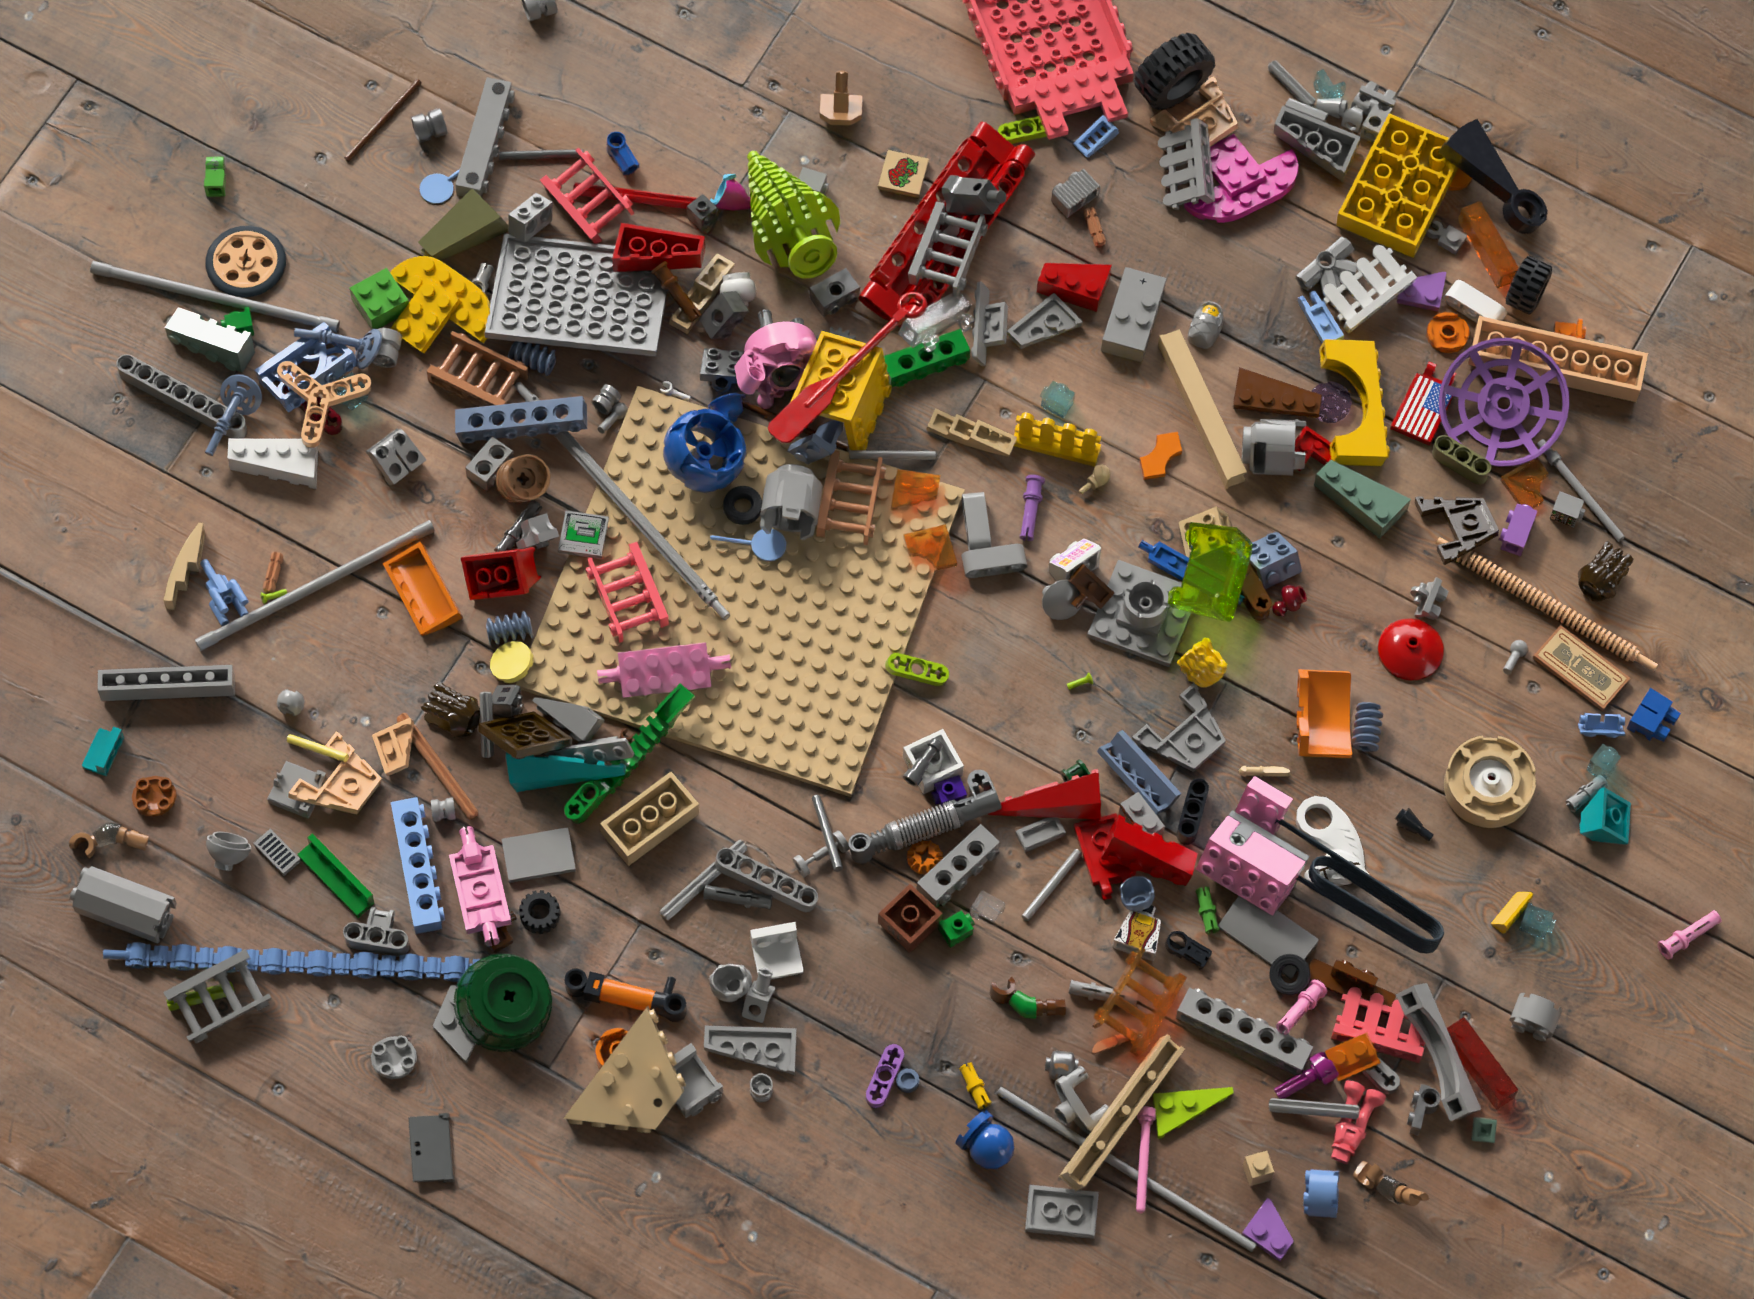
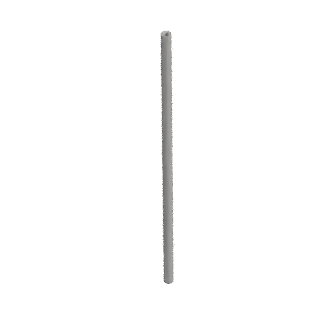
[997,1087,1257,1252]

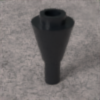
[1395,808,1434,842]

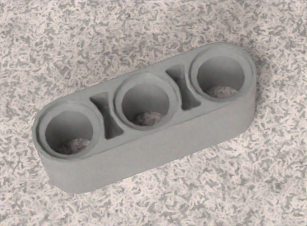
[962,492,991,551]
[961,544,1027,578]

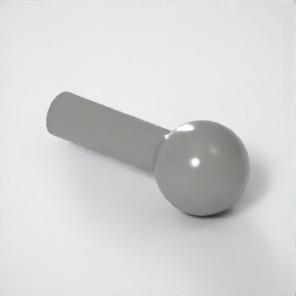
[597,402,628,434]
[1503,640,1528,675]

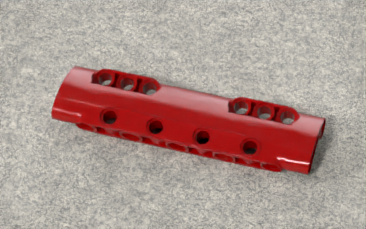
[858,122,1035,332]

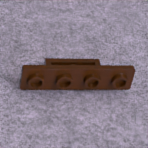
[1309,958,1396,1015]

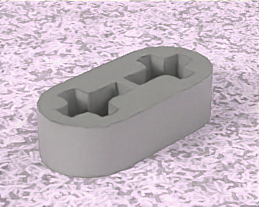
[1362,1058,1400,1094]

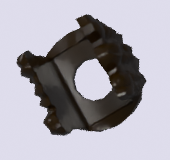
[1578,541,1634,602]
[421,682,480,738]

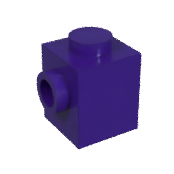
[931,775,967,807]

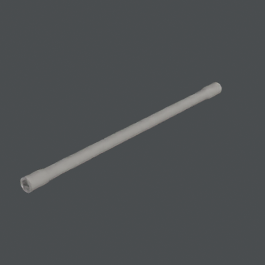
[90,261,340,333]
[195,520,435,651]

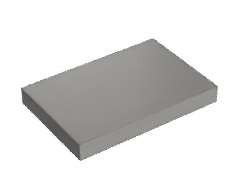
[502,827,576,883]
[1025,1185,1099,1239]

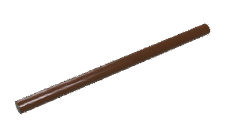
[344,79,422,162]
[742,400,849,451]

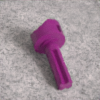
[1274,1052,1339,1099]

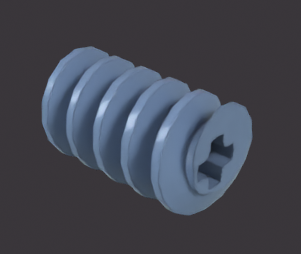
[508,341,556,376]
[486,611,533,645]
[1351,702,1384,752]

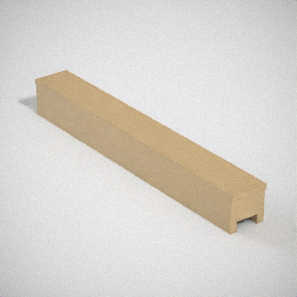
[1158,329,1247,489]
[1059,1034,1185,1191]

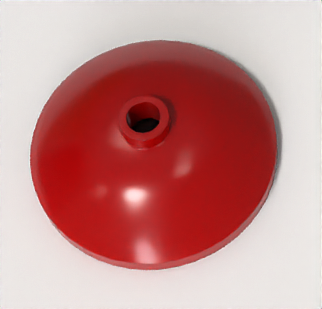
[1378,618,1444,681]

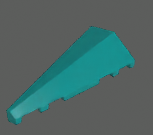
[506,752,626,792]

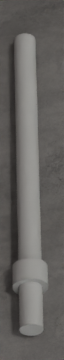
[1537,439,1625,542]

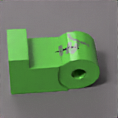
[204,156,226,197]

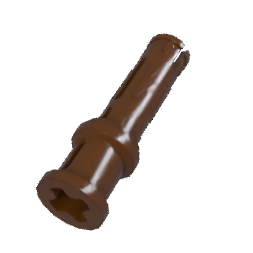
[650,261,702,322]

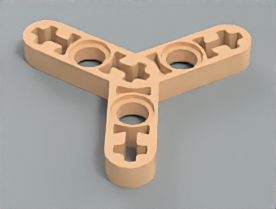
[277,361,371,448]

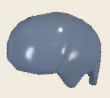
[1120,876,1155,911]

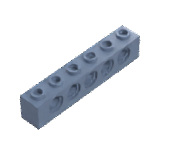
[455,396,587,443]

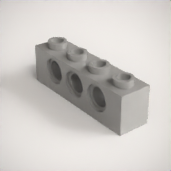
[917,824,1000,908]

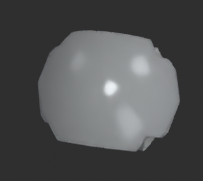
[276,689,305,716]

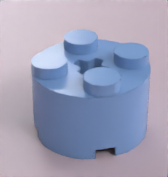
[1303,1169,1339,1218]

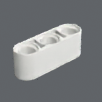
[1444,280,1507,323]

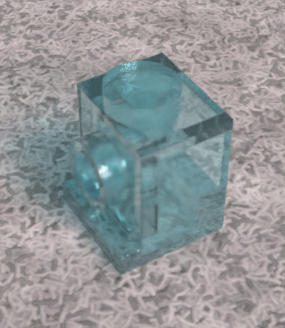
[1519,903,1556,939]

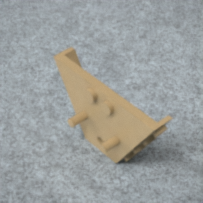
[564,1006,686,1133]

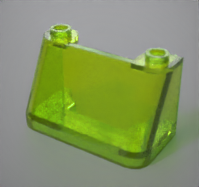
[1168,522,1252,622]

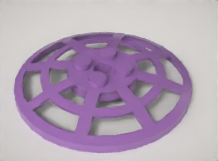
[1439,338,1569,467]

